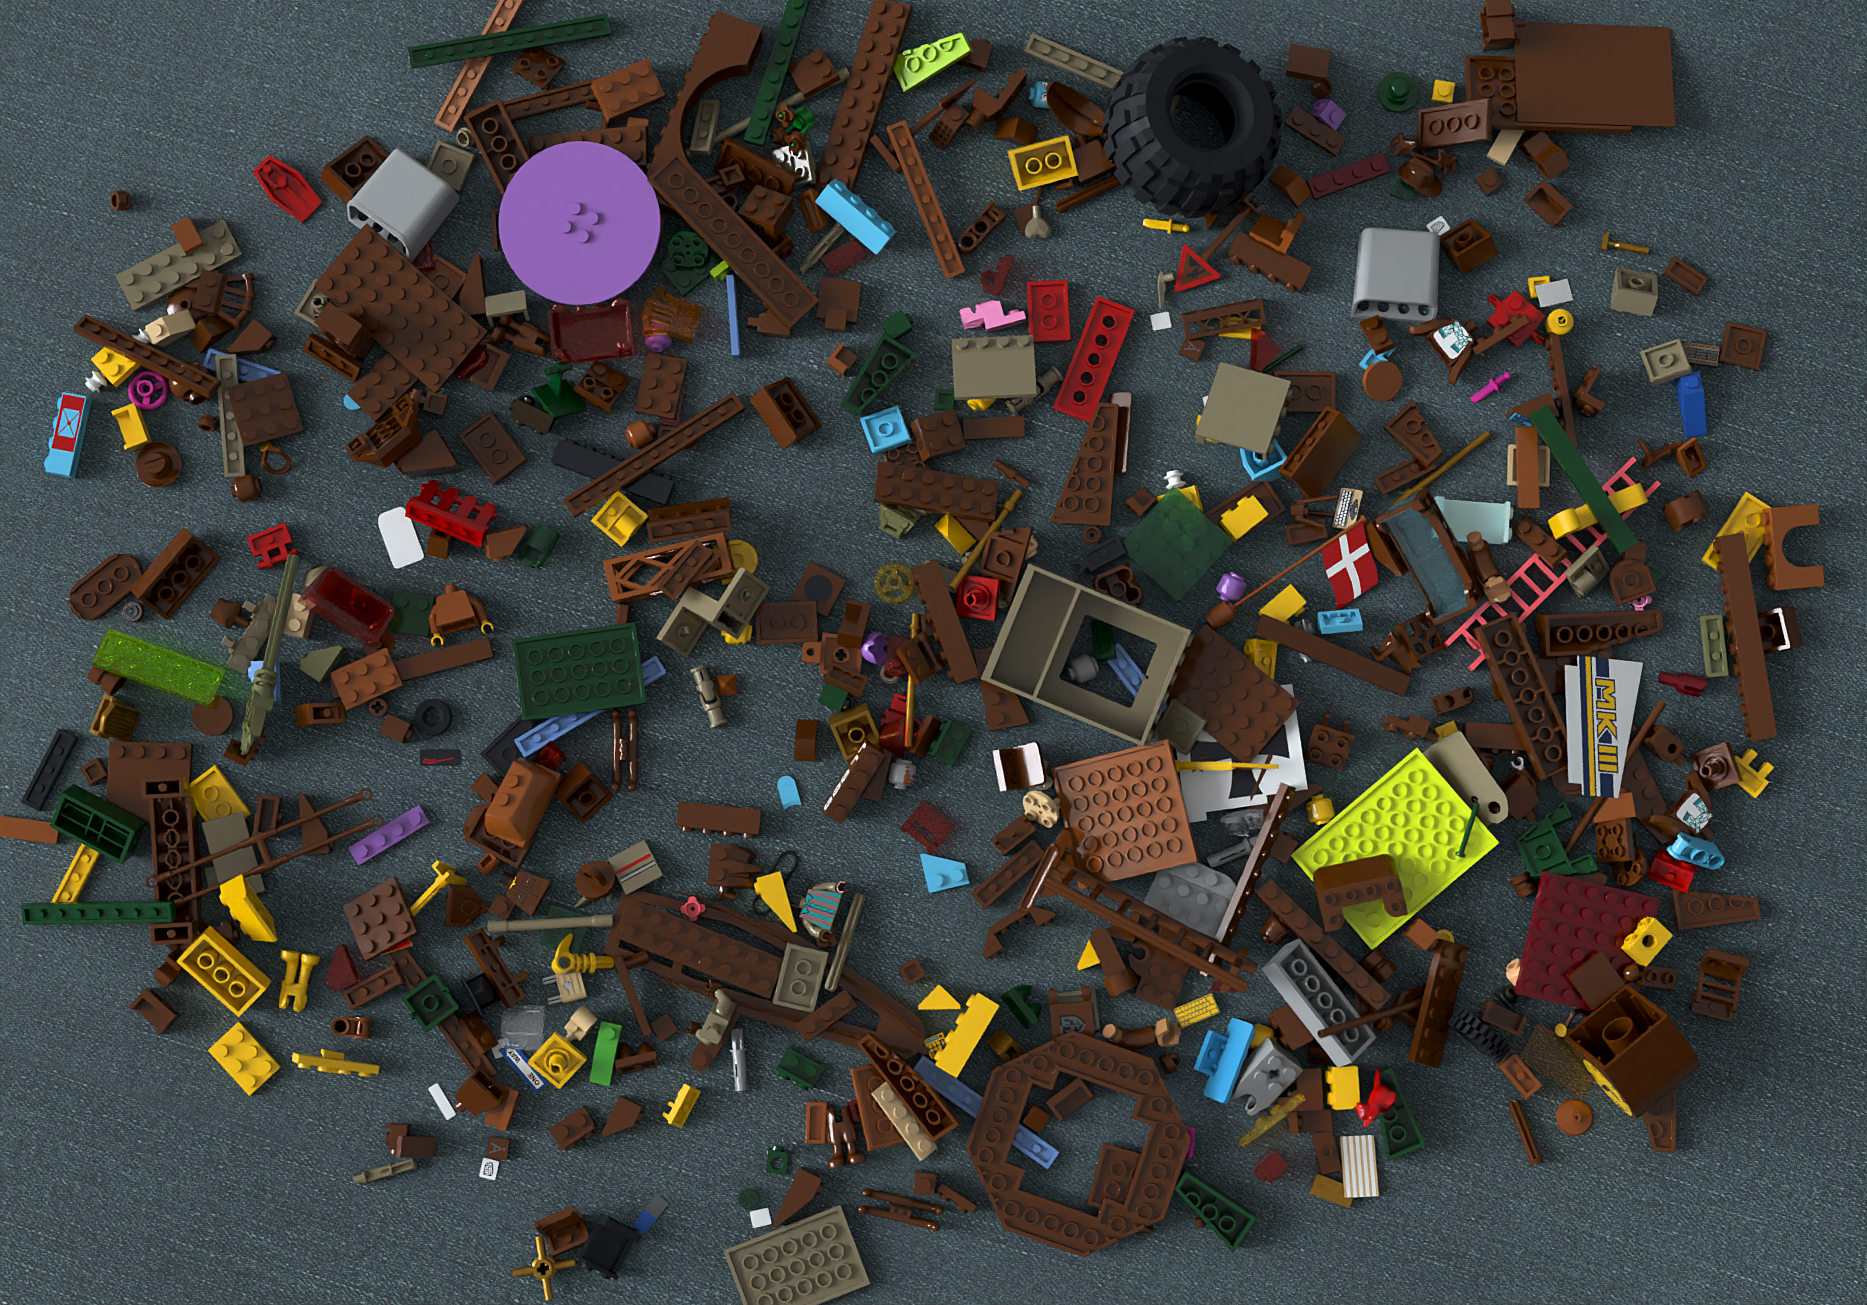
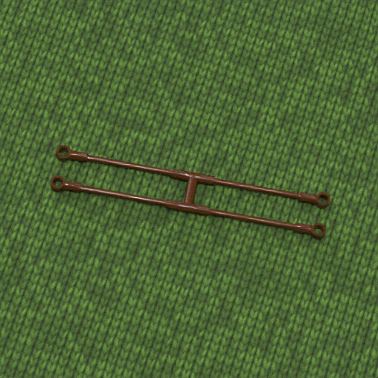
[145,788,384,908]

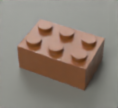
[591,58,665,123]

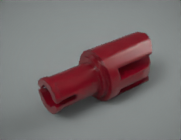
[1658,670,1707,697]

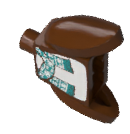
[1408,317,1477,386]
[1648,769,1714,840]

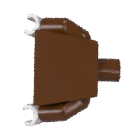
[1473,757,1539,822]

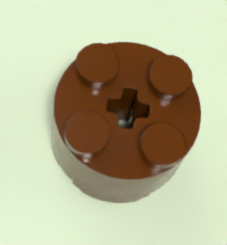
[1661,489,1711,533]

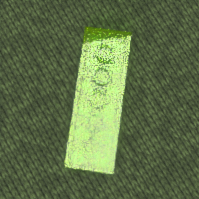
[92,628,226,708]

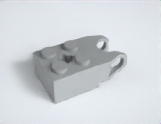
[1229,1036,1304,1116]

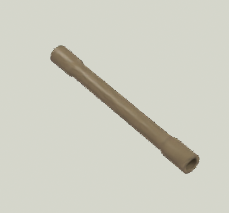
[488,914,614,933]

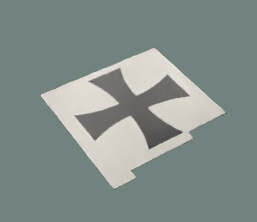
[1176,684,1308,823]

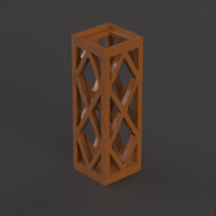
[603,532,736,605]

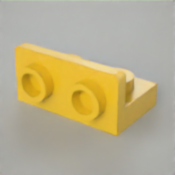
[1243,639,1278,680]

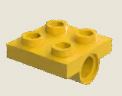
[591,491,649,548]

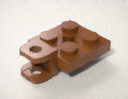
[802,633,862,675]

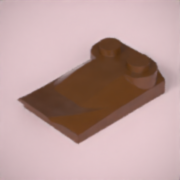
[462,803,539,869]

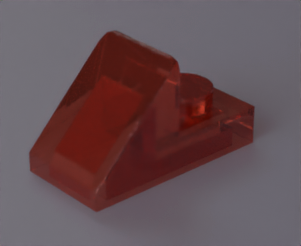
[534,740,566,771]

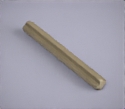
[825,893,865,992]

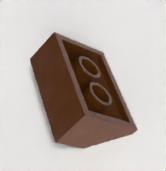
[750,376,822,450]

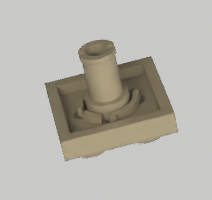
[294,279,342,328]

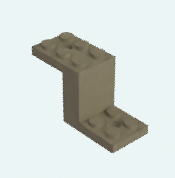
[657,567,770,658]

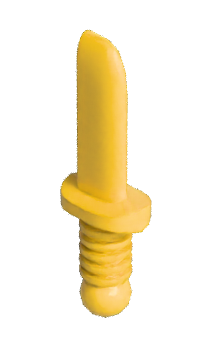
[1143,219,1190,234]

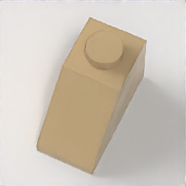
[145,310,196,347]

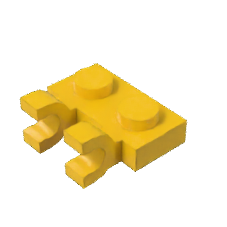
[1735,749,1774,798]

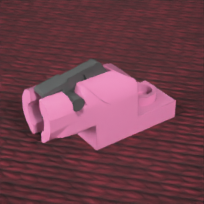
[960,297,1026,333]

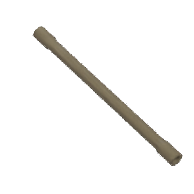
[684,67,851,160]

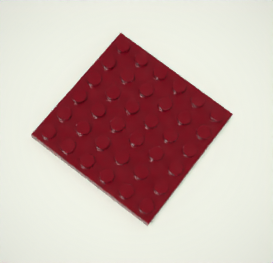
[1514,871,1661,1011]

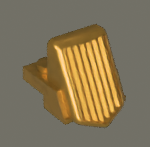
[89,693,140,742]

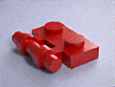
[247,522,298,570]

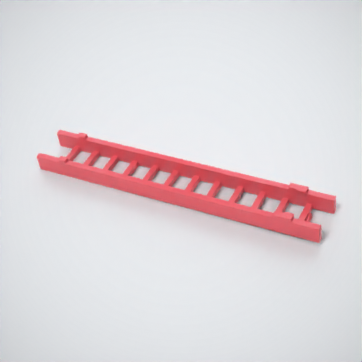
[1444,457,1661,671]

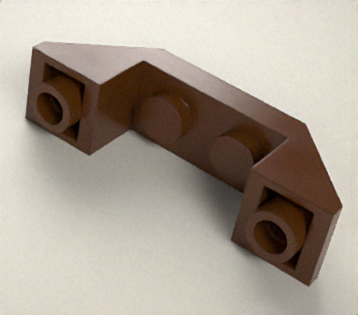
[983,907,1056,960]

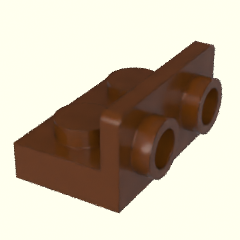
[549,1106,598,1151]

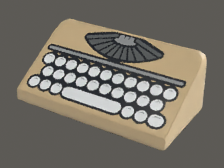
[1332,488,1363,530]

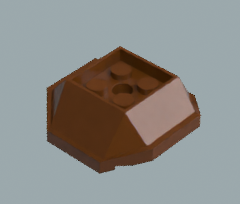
[344,393,421,468]

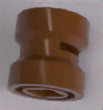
[1509,870,1538,899]

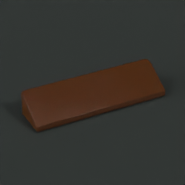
[1110,392,1132,475]

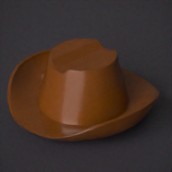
[135,441,182,488]

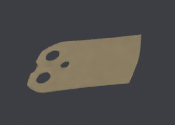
[1422,731,1508,828]

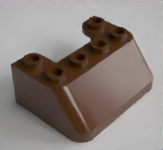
[1313,854,1408,932]

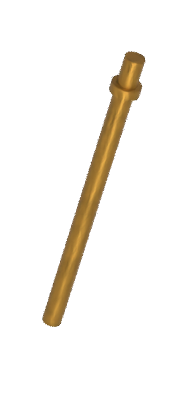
[904,613,921,748]

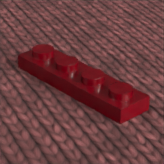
[1307,152,1390,200]

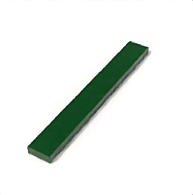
[1528,404,1638,554]
[21,901,177,925]

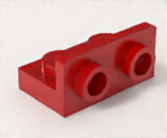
[1647,849,1698,894]

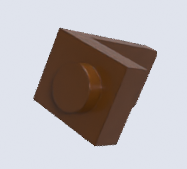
[223,727,266,767]

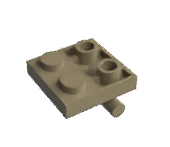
[771,141,816,187]

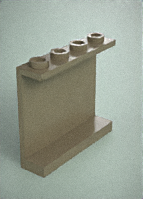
[1195,362,1294,462]

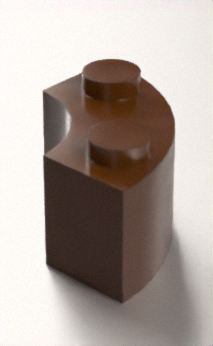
[1517,131,1571,179]

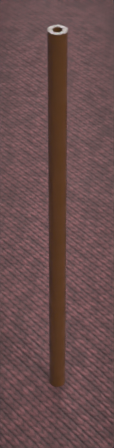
[1563,700,1667,857]

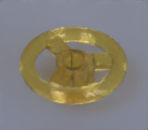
[874,563,915,604]

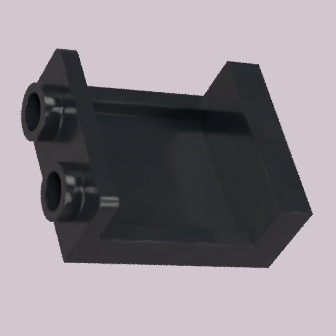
[577,1213,642,1280]

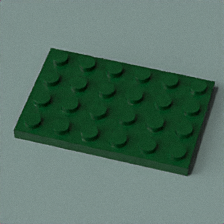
[512,622,647,722]

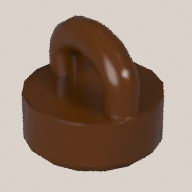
[1311,79,1332,99]
[110,191,132,211]
[1159,1053,1180,1075]

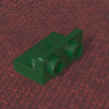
[929,718,971,767]
[776,1047,825,1091]

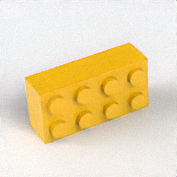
[176,926,272,1017]
[934,992,1000,1078]

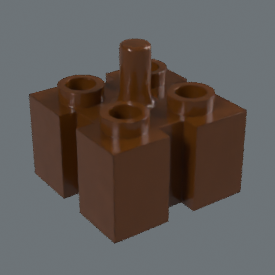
[1479,0,1526,51]

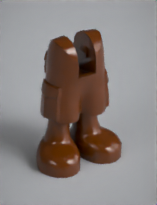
[490,314,554,357]
[826,1106,866,1168]

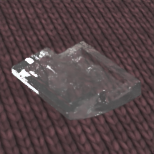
[1220,809,1267,837]
[501,1004,546,1050]

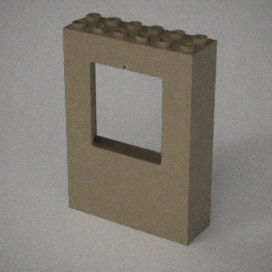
[981,562,1194,746]

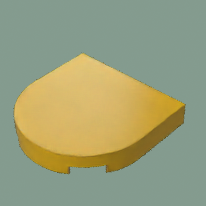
[713,540,758,585]

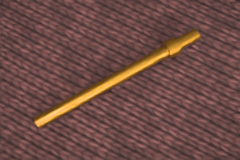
[1390,430,1491,510]
[949,489,1023,590]

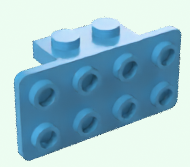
[1194,1018,1256,1104]

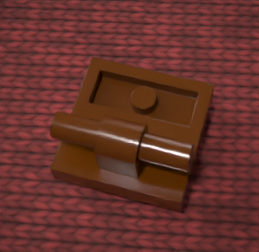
[574,360,631,414]

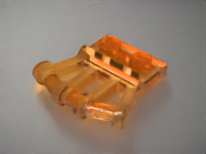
[640,287,703,343]

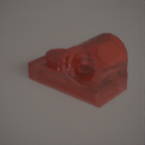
[980,254,1013,298]

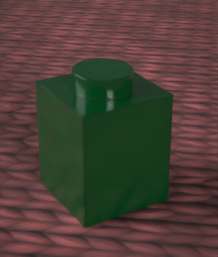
[881,310,914,341]
[818,683,851,712]

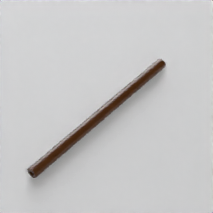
[1317,998,1423,1038]

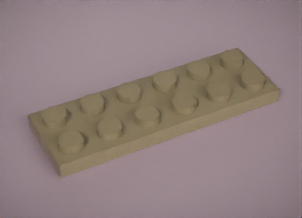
[116,220,243,312]

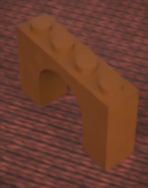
[1761,504,1825,590]

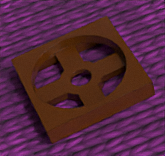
[1395,612,1446,663]

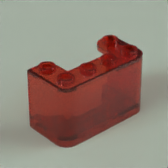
[547,298,637,364]

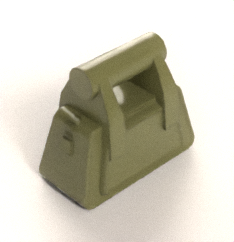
[879,503,920,540]

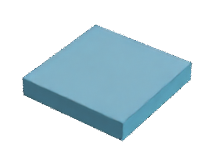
[860,405,912,456]

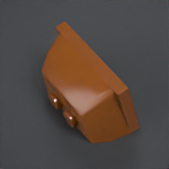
[485,758,563,849]

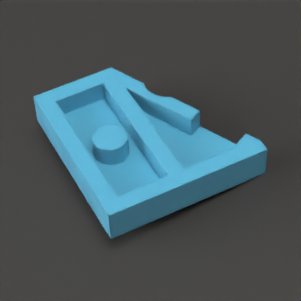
[920,854,969,893]

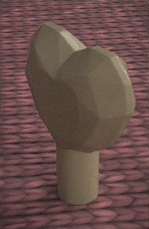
[1025,206,1051,239]

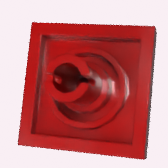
[956,574,1001,621]

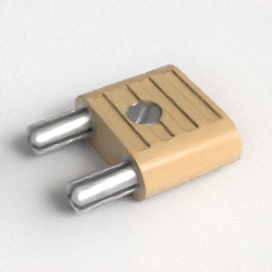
[542,969,588,1005]

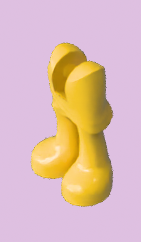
[279,950,320,1012]

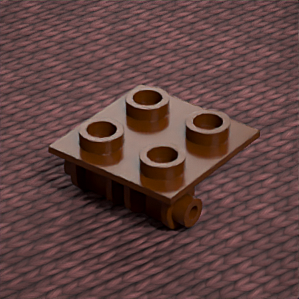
[510,47,566,91]

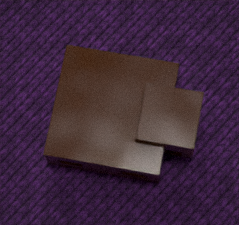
[816,277,862,333]

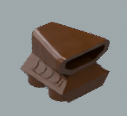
[1091,563,1145,606]

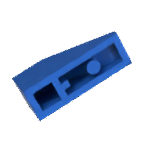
[1674,371,1707,438]

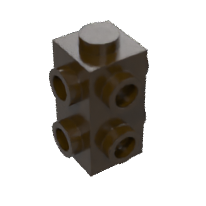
[509,395,556,435]

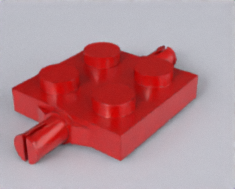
[1487,290,1545,348]

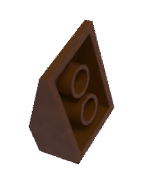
[320,135,389,204]

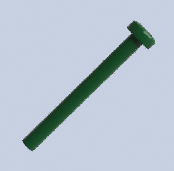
[1255,344,1303,374]
[1455,803,1480,858]

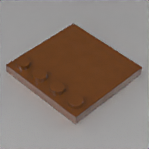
[106,741,193,825]

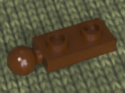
[1623,965,1678,990]

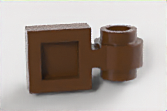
[409,389,449,416]

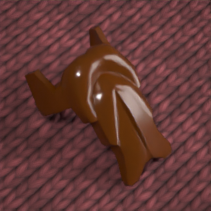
[1370,631,1422,676]

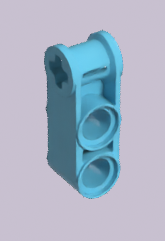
[1667,832,1725,870]

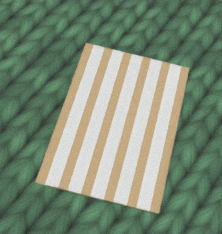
[1340,1135,1379,1198]

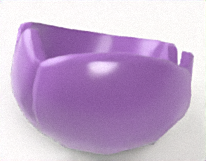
[861,631,889,665]

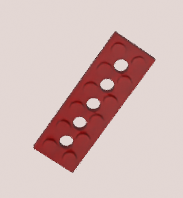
[1053,296,1135,424]

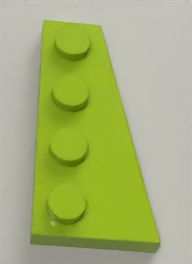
[894,33,973,93]

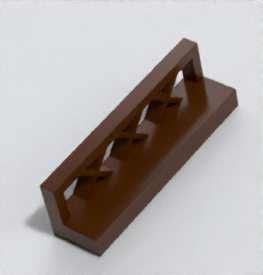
[1180,298,1266,340]

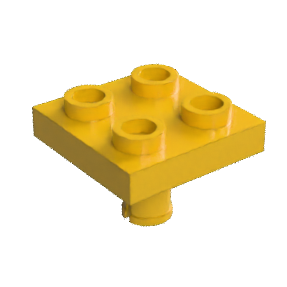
[528,1031,587,1089]

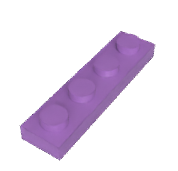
[348,805,431,866]

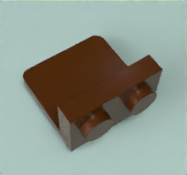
[1572,364,1605,418]
[992,742,1047,792]

